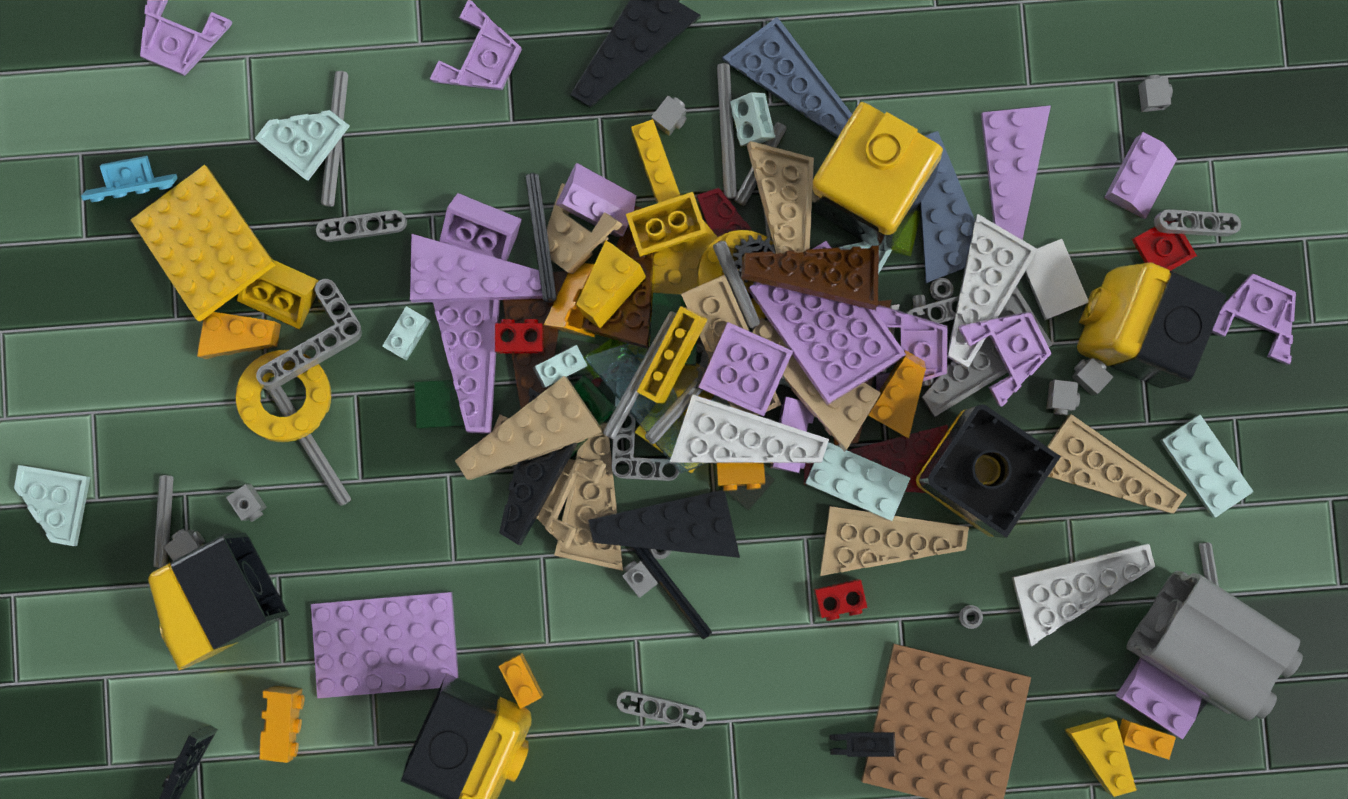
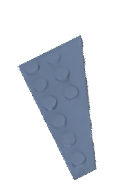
[722,17,852,138]
[920,131,975,284]

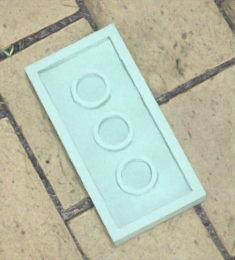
[1160,415,1253,518]
[805,442,910,521]

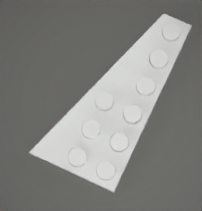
[947,214,1038,369]
[670,394,829,463]
[1012,544,1155,646]

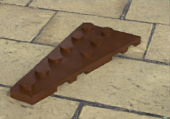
[582,206,654,349]
[741,245,879,310]
[503,271,568,409]

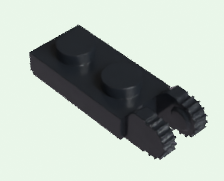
[830,732,896,757]

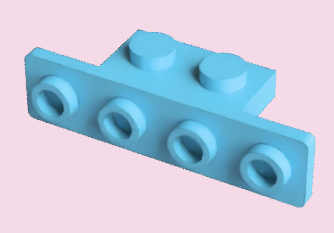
[81,156,178,202]

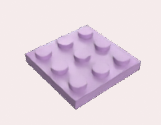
[698,322,793,416]

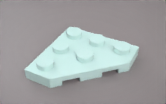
[255,110,350,181]
[14,465,90,546]

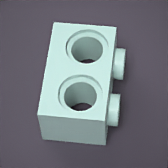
[730,92,775,146]
[382,306,430,361]
[533,345,587,388]

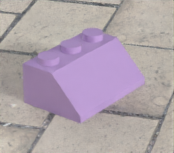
[1104,132,1177,219]
[556,163,636,237]
[440,193,522,261]
[770,397,814,473]
[1116,658,1202,739]

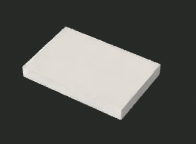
[1024,239,1089,320]

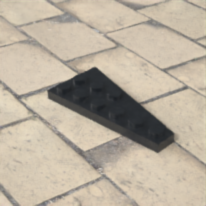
[570,0,701,108]
[499,388,578,545]
[588,490,740,558]
[159,725,218,799]

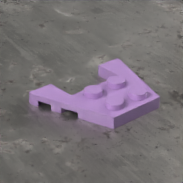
[140,0,232,76]
[430,0,522,90]
[1212,274,1296,365]
[876,305,947,391]
[958,312,1051,407]

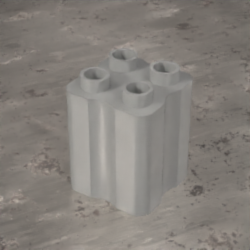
[1127,571,1303,721]

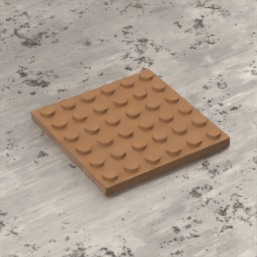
[861,643,1031,799]

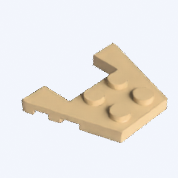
[547,183,622,274]
[536,459,606,548]

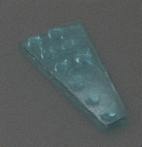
[586,336,704,474]

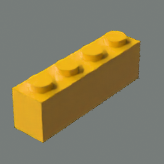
[631,119,680,203]
[637,306,708,403]

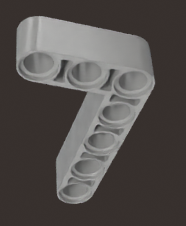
[256,279,362,390]
[612,364,680,481]

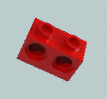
[495,319,544,354]
[813,579,868,621]

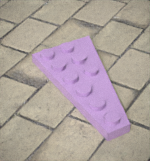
[981,106,1051,240]
[410,234,543,302]
[433,300,500,433]

